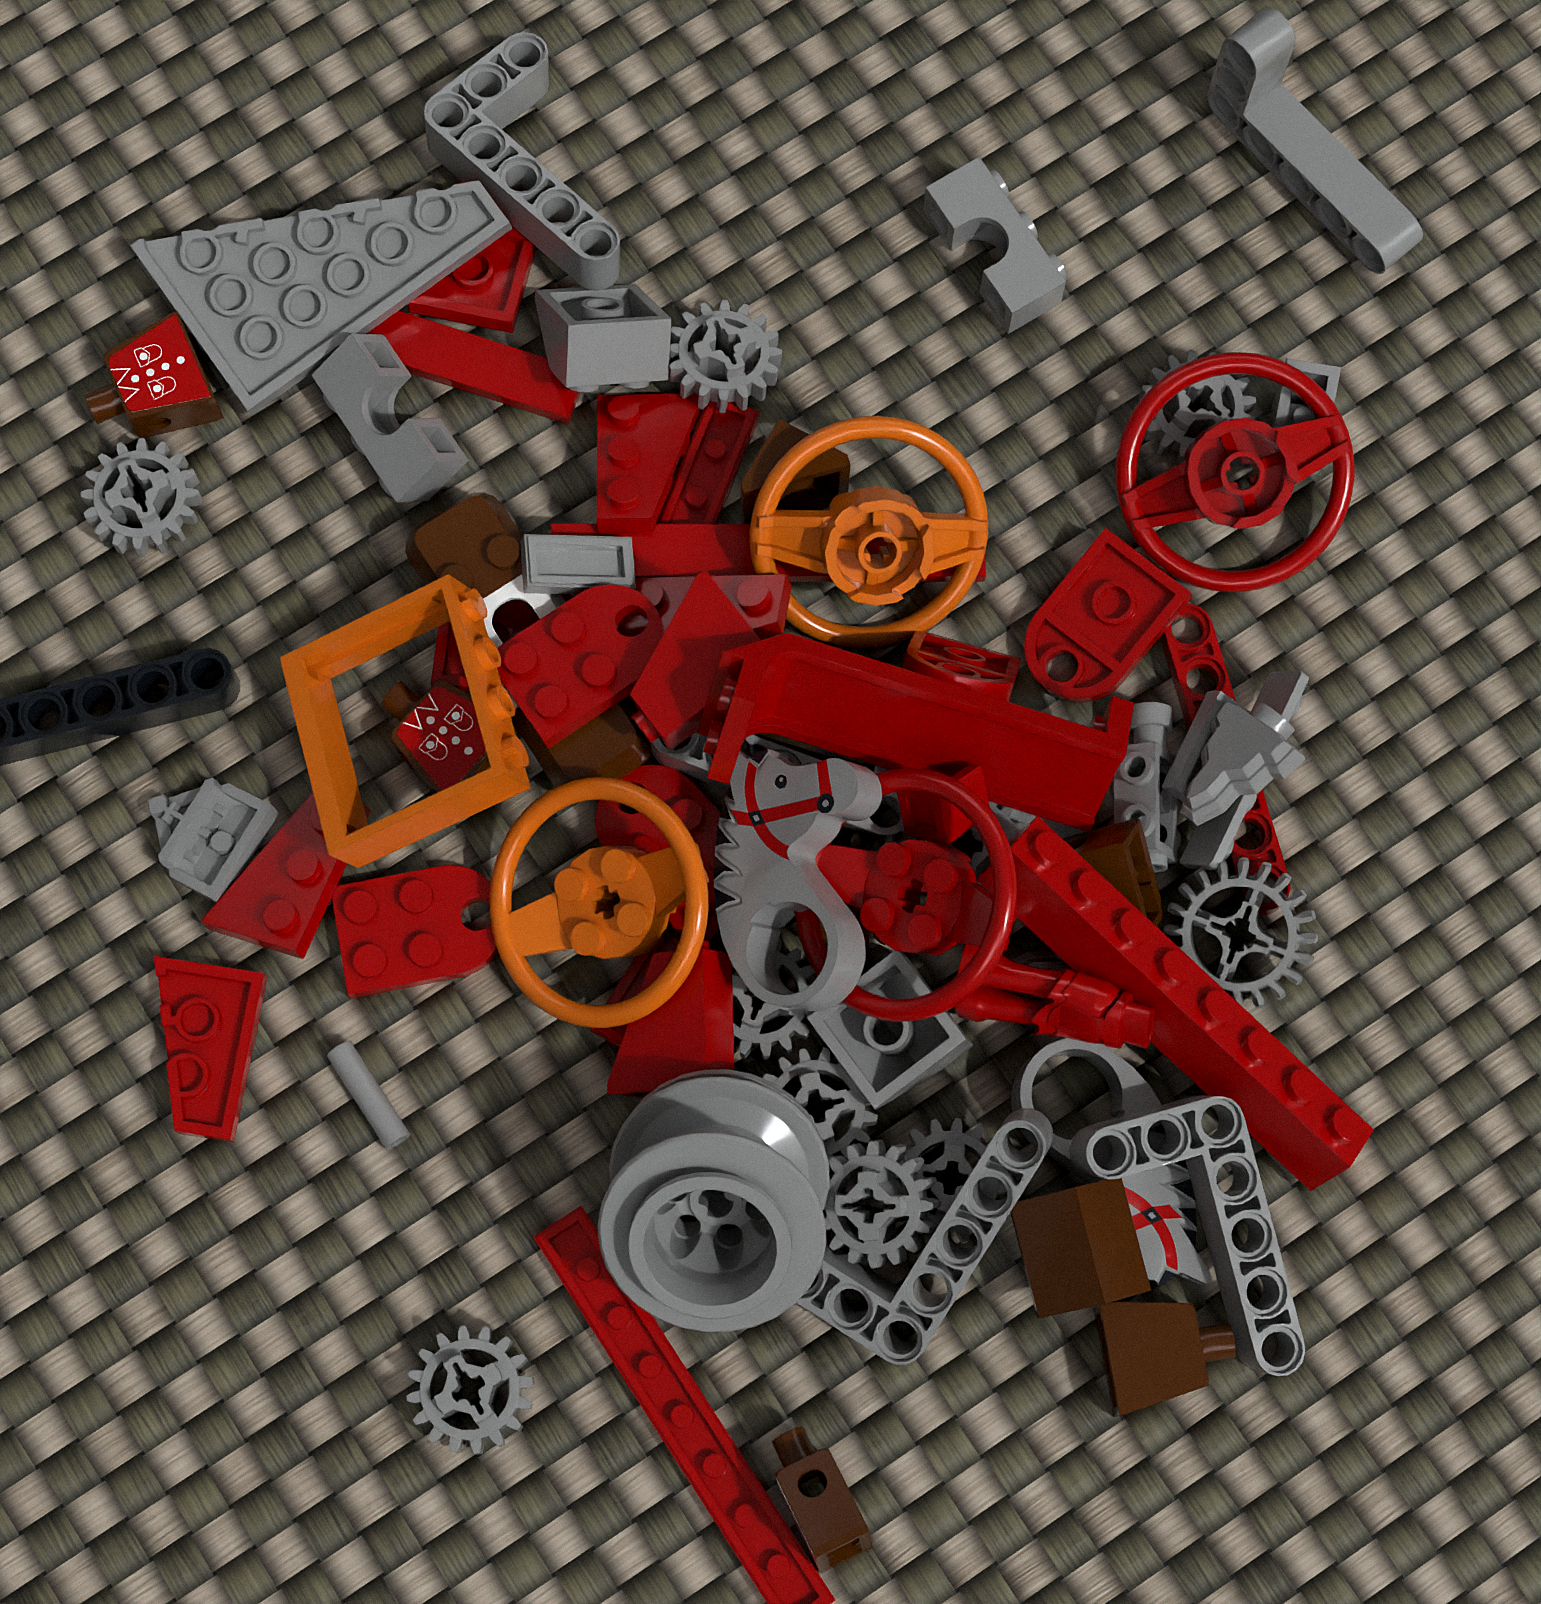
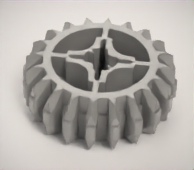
[1163,857,1318,1008]

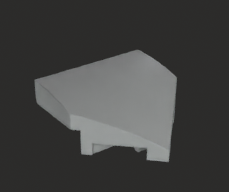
[148,778,280,904]

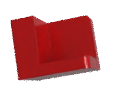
[897,764,990,845]

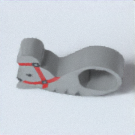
[714,748,882,1011]
[1011,1038,1212,1288]

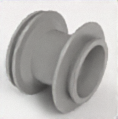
[598,1069,830,1332]

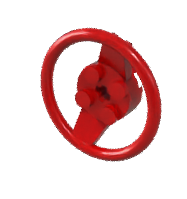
[1115,352,1355,592]
[795,768,1018,1022]

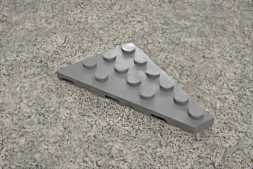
[130,180,512,415]

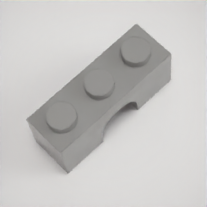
[923,157,1067,334]
[312,333,469,502]

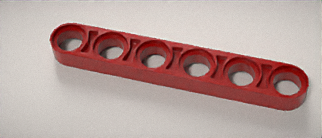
[1161,604,1291,916]

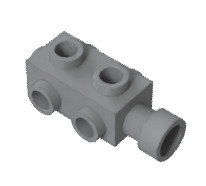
[1108,702,1181,873]

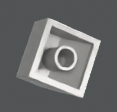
[535,284,672,392]
[807,951,973,1110]

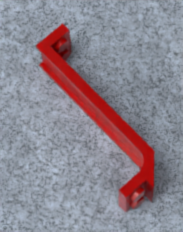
[697,632,1134,832]

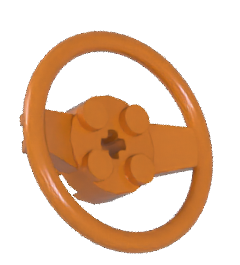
[750,416,988,648]
[489,777,709,1028]

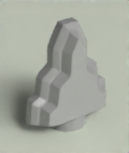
[1180,701,1305,826]

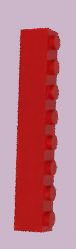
[977,815,1374,1191]

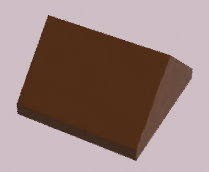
[741,419,850,524]
[1010,1178,1151,1319]

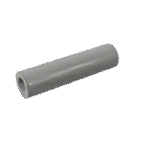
[327,1041,411,1150]

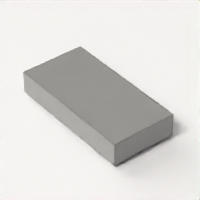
[520,534,636,594]

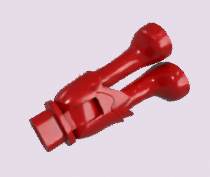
[955,944,1155,1049]

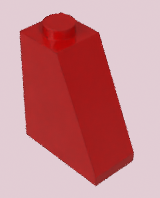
[630,569,761,751]
[607,940,734,1098]

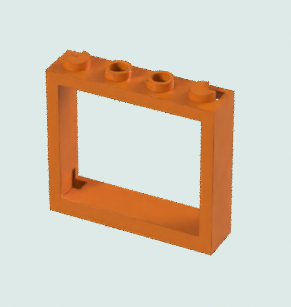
[280,574,531,868]

